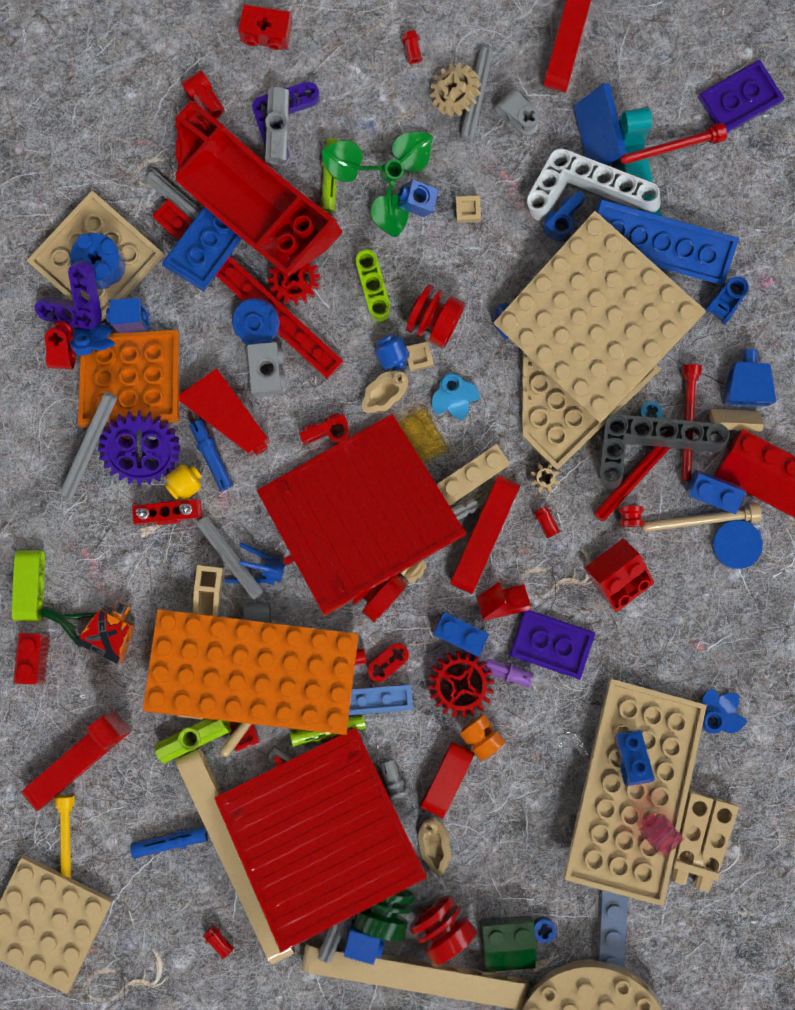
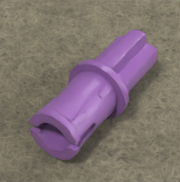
[483,659,534,688]

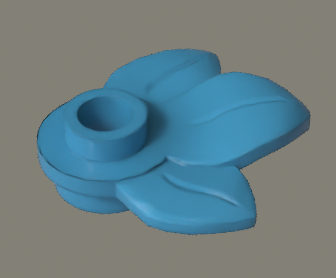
[432,373,480,420]

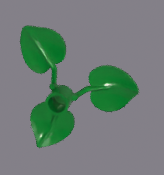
[322,132,433,237]

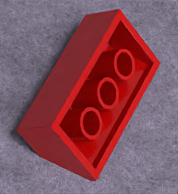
[713,429,795,518]

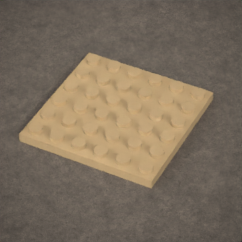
[494,211,706,423]

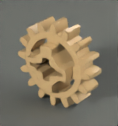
[430,63,481,117]

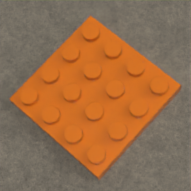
[78,330,180,428]

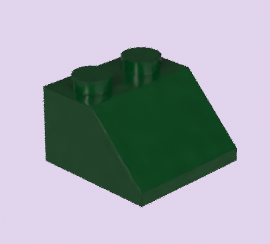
[481,915,536,972]

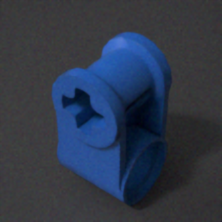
[705,276,749,325]

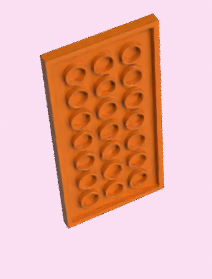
[142,609,358,735]

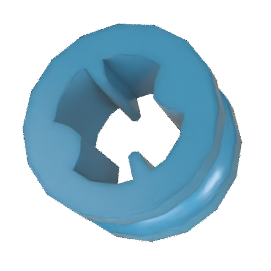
[639,401,663,418]

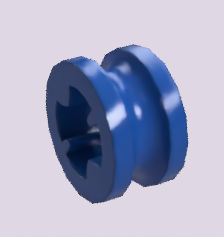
[534,917,556,943]

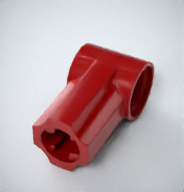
[181,70,225,119]

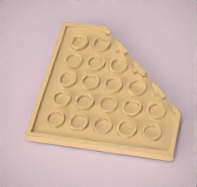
[522,350,661,471]

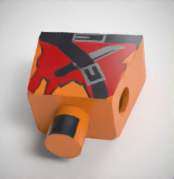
[75,601,135,664]

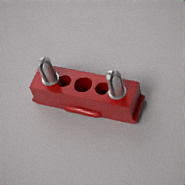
[132,499,202,525]

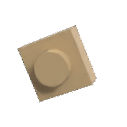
[455,195,481,223]
[406,341,434,372]

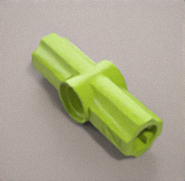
[154,719,231,764]

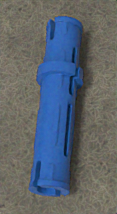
[189,419,234,492]
[130,825,208,859]

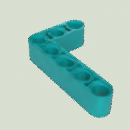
[618,106,661,216]

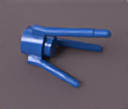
[225,543,285,585]

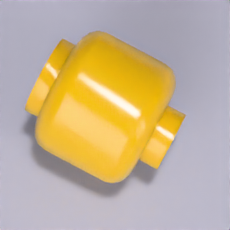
[165,464,202,500]

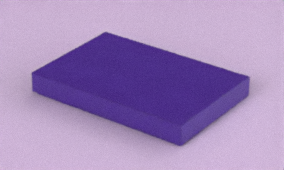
[698,59,785,134]
[509,610,596,680]

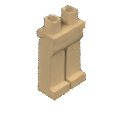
[671,790,739,892]

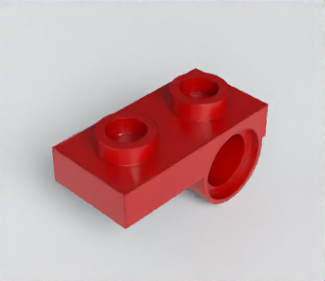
[299,413,350,446]

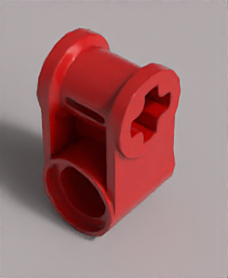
[45,320,76,370]

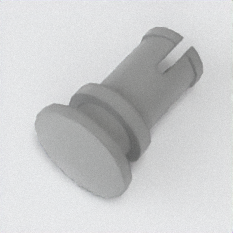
[380,760,410,800]

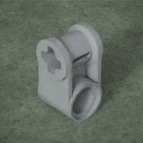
[495,89,540,136]

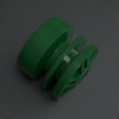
[353,889,415,941]

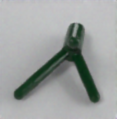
[41,607,97,647]

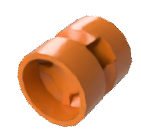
[459,713,506,761]

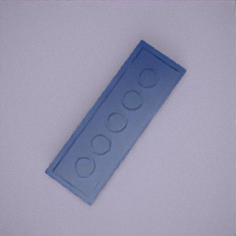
[596,199,739,285]

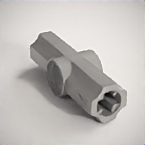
[265,87,289,165]

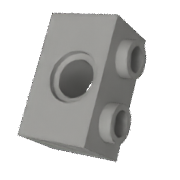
[247,342,287,398]

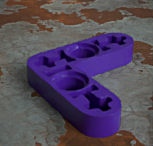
[252,82,320,160]
[35,260,102,330]

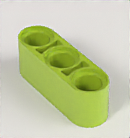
[356,249,390,323]
[12,550,45,622]

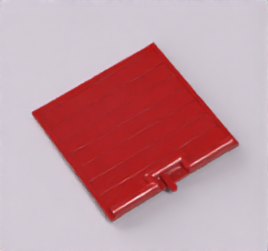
[256,413,467,616]
[214,727,427,953]

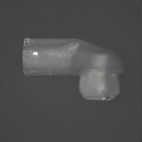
[554,732,591,758]

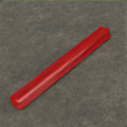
[594,430,673,521]

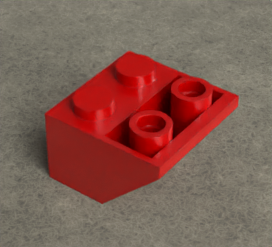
[584,538,654,612]

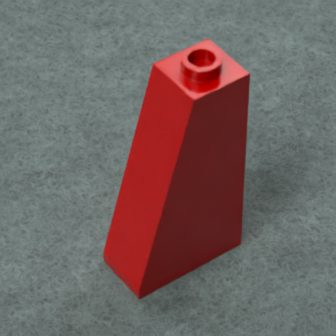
[179,368,270,456]

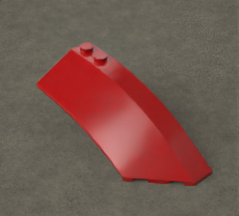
[175,100,343,277]

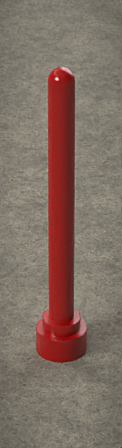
[620,122,727,164]
[681,364,702,482]

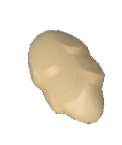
[361,371,408,414]
[418,818,452,876]

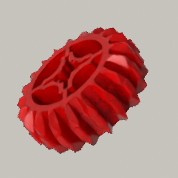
[427,650,495,718]

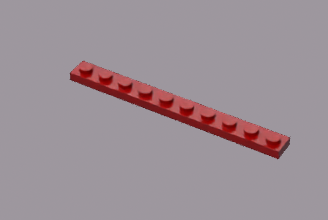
[152,199,344,380]

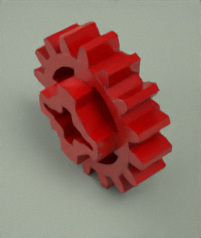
[268,261,321,306]

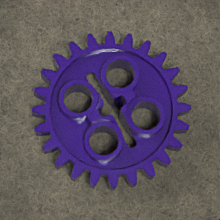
[98,410,180,486]

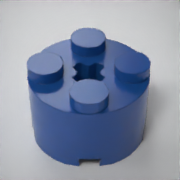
[70,233,126,289]

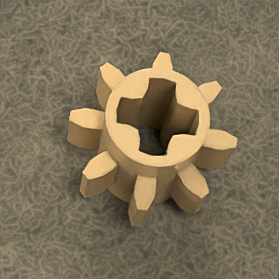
[530,464,560,494]

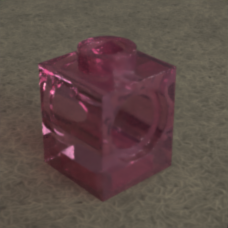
[638,813,684,856]

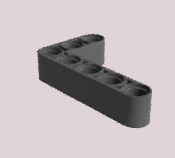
[600,414,730,489]

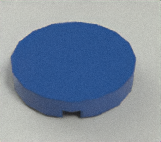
[232,298,280,345]
[712,520,763,569]

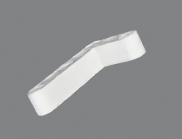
[527,149,661,221]

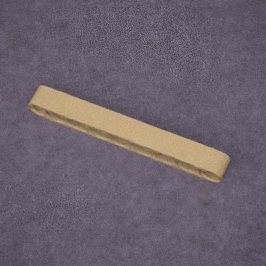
[175,748,295,965]
[301,942,528,1010]

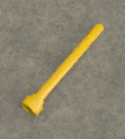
[54,795,75,878]

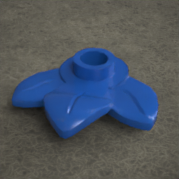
[70,323,115,355]
[701,688,747,734]

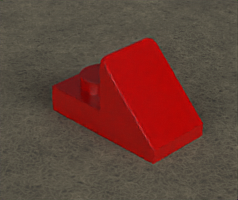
[477,582,531,621]

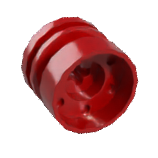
[406,284,466,349]
[352,574,408,623]
[408,895,477,965]

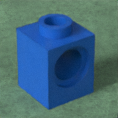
[398,180,439,217]

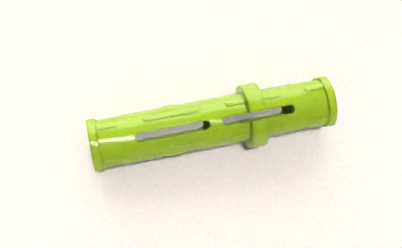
[321,138,340,213]
[290,714,366,747]

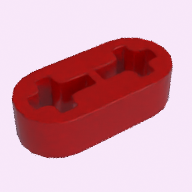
[368,643,409,682]

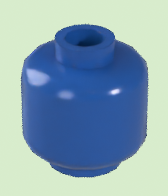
[374,334,410,371]

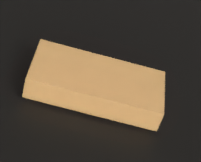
[709,408,764,432]

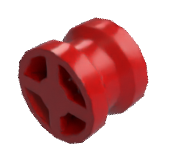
[619,506,645,527]

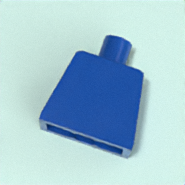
[723,349,776,407]

